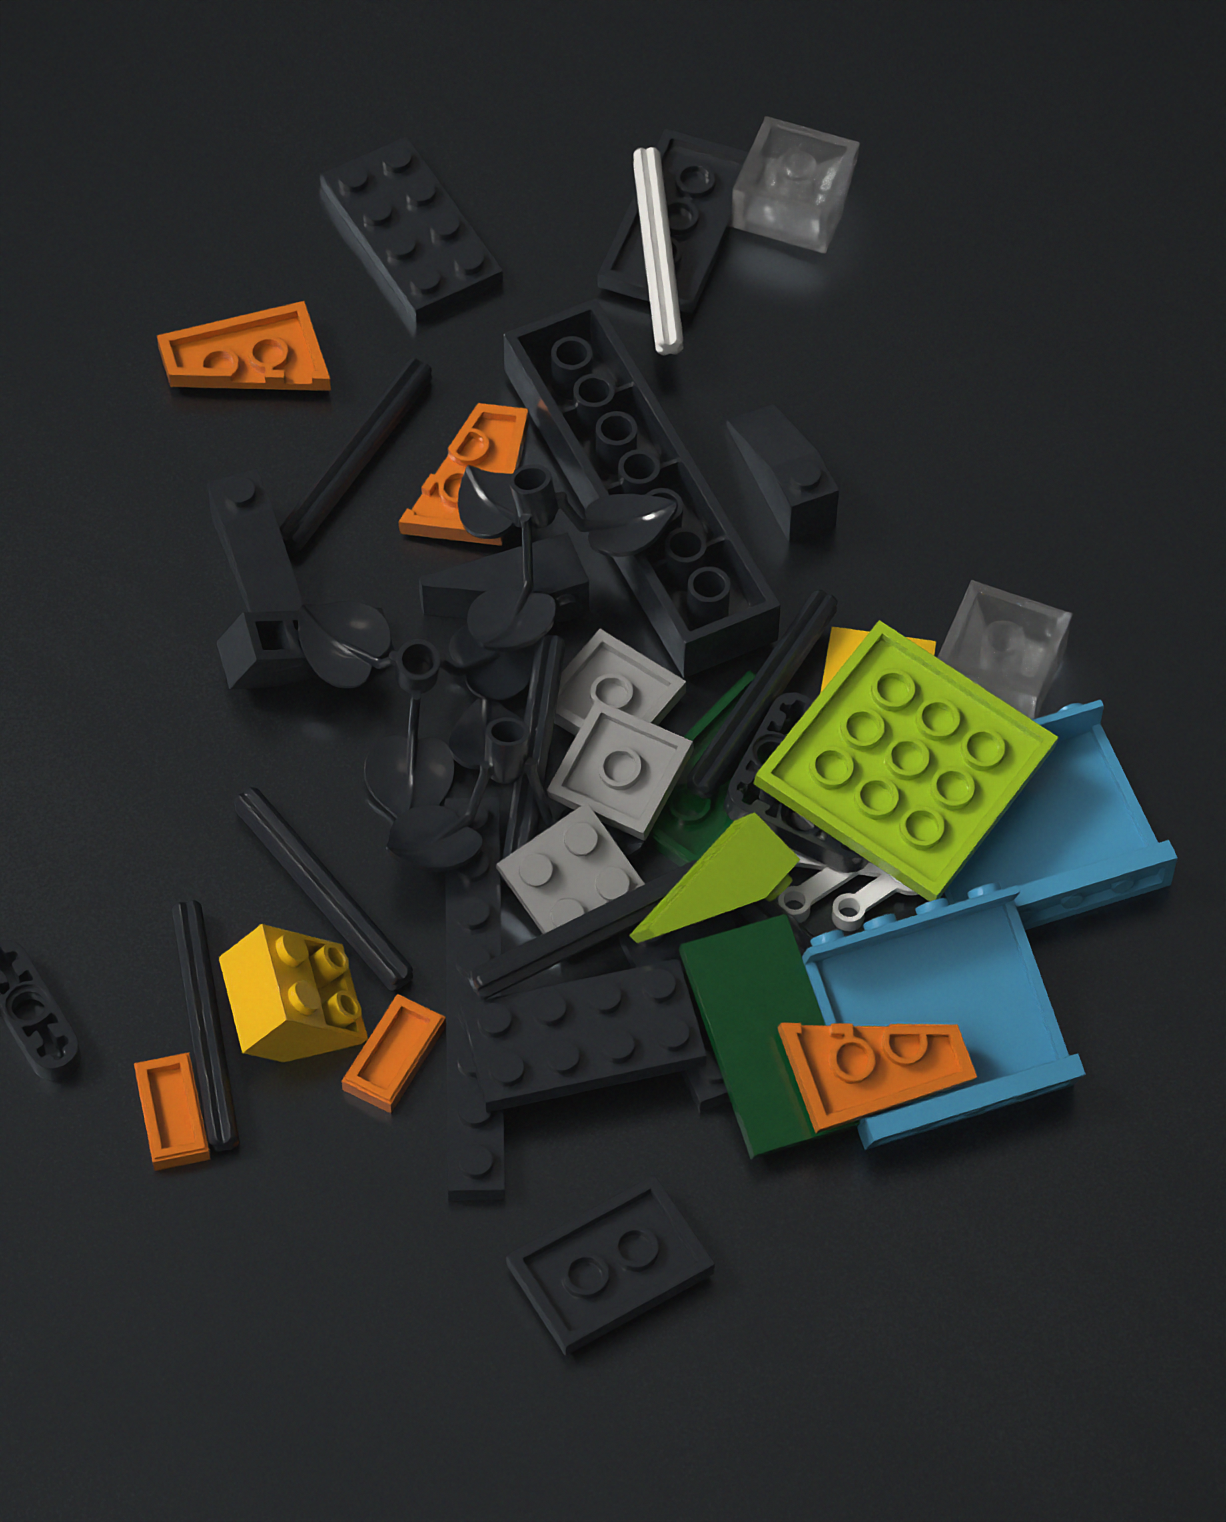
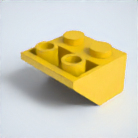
[219,924,368,1062]

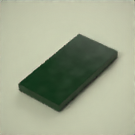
[643,670,800,867]
[679,914,860,1160]

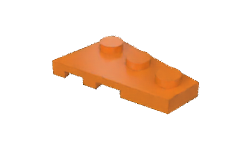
[157,301,331,391]
[398,403,529,546]
[777,1023,977,1134]

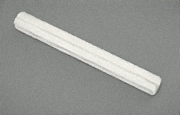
[633,147,683,355]

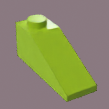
[629,812,800,943]

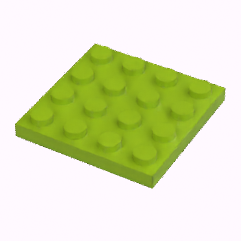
[754,620,1059,902]

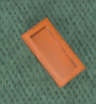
[342,994,446,1114]
[134,1052,210,1171]

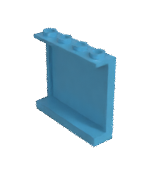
[944,699,1178,930]
[802,882,1086,1150]

